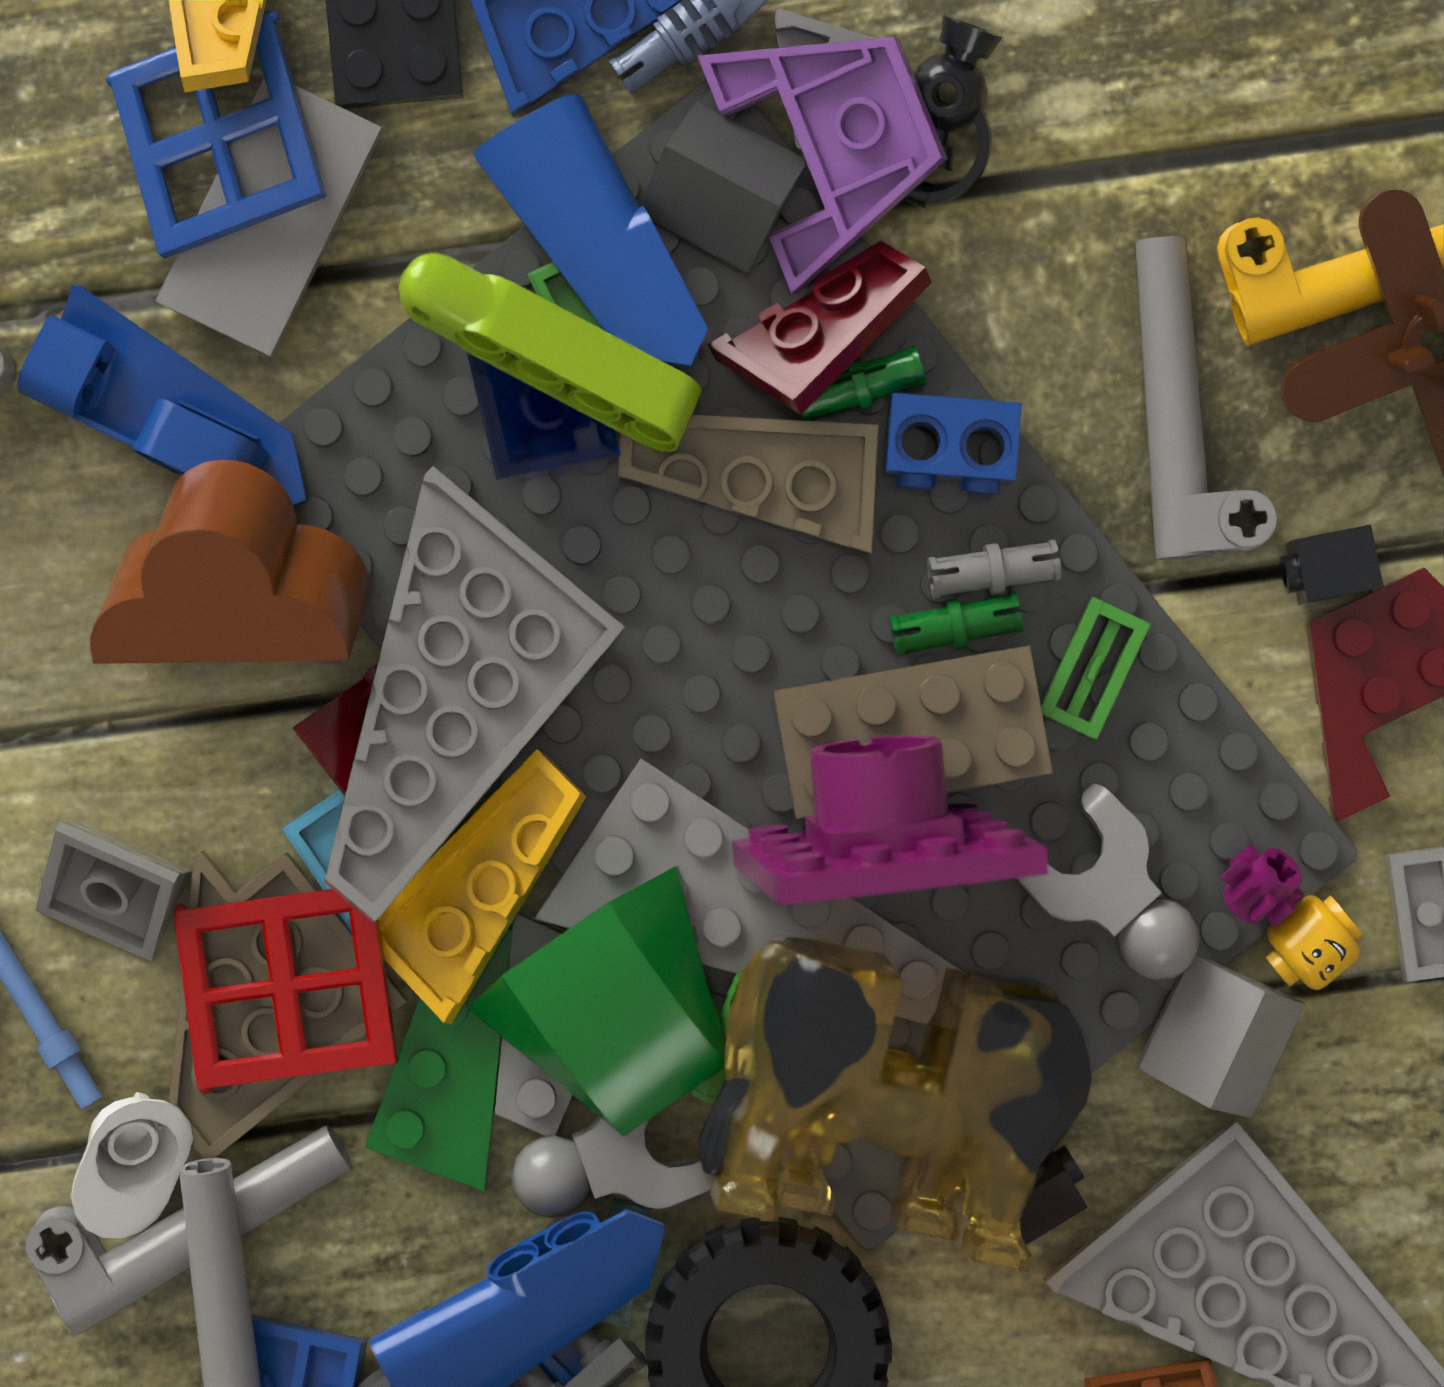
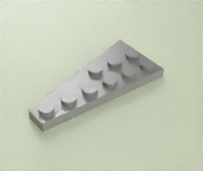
[535,759,962,1024]

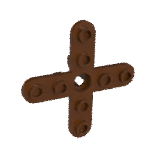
[1280,189,1444,476]

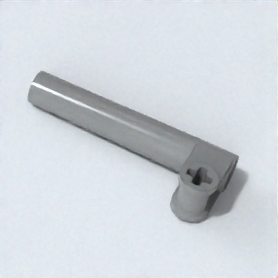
[1135,236,1277,560]
[25,1125,353,1335]
[179,1158,261,1387]

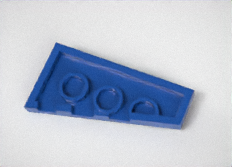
[470,0,681,117]

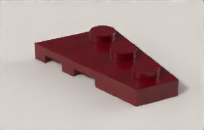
[707,241,932,415]

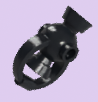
[902,15,1003,208]

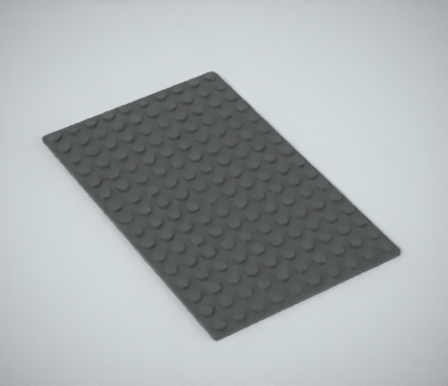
[279,79,1357,1250]

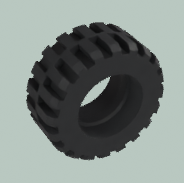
[645,1217,892,1387]

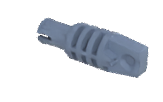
[609,0,768,95]

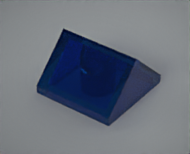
[467,353,620,480]

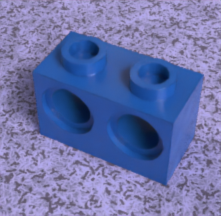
[884,393,1022,495]

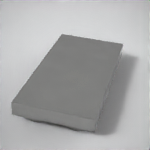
[156,78,384,359]

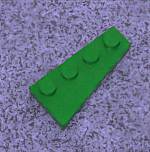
[365,927,512,1191]

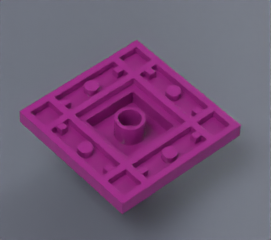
[732,735,1049,906]

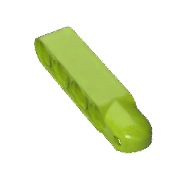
[398,253,702,452]

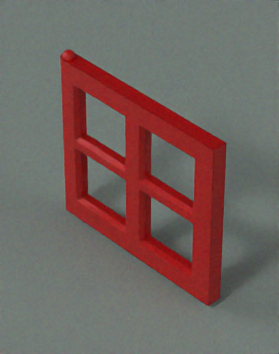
[173,889,398,1095]

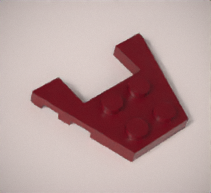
[1306,567,1444,821]

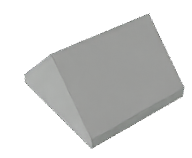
[35,820,192,962]
[1136,955,1305,1118]

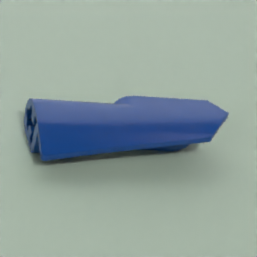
[474,94,709,368]
[17,284,307,507]
[369,1209,665,1387]

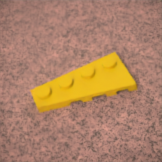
[379,749,587,1024]

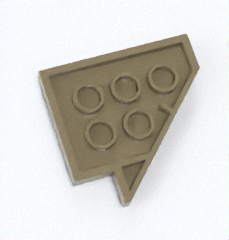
[168,851,408,1159]

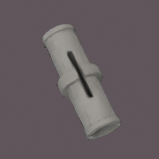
[927,540,1061,599]

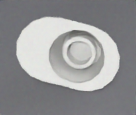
[71,1092,193,1239]

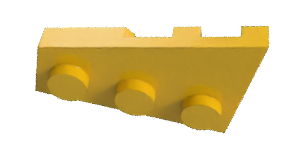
[169,0,267,92]

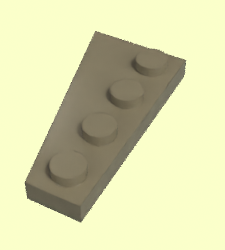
[618,415,879,555]

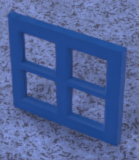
[106,10,327,259]

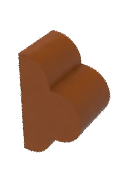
[90,460,371,664]

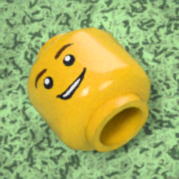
[1265,895,1364,990]

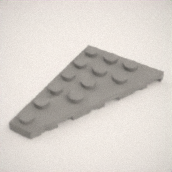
[324,466,625,924]
[1043,1119,1444,1387]

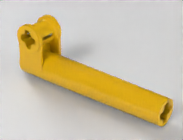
[1216,217,1444,346]

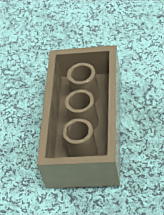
[773,645,1053,819]

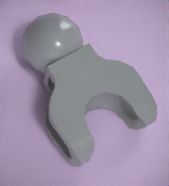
[1015,783,1200,981]
[511,1099,720,1218]

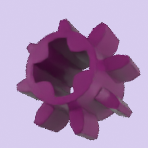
[1221,845,1304,927]

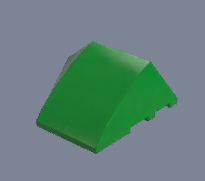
[467,866,731,1136]

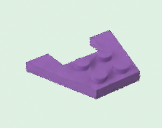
[698,37,947,294]

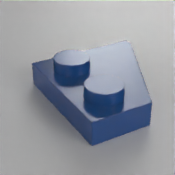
[252,1315,368,1387]

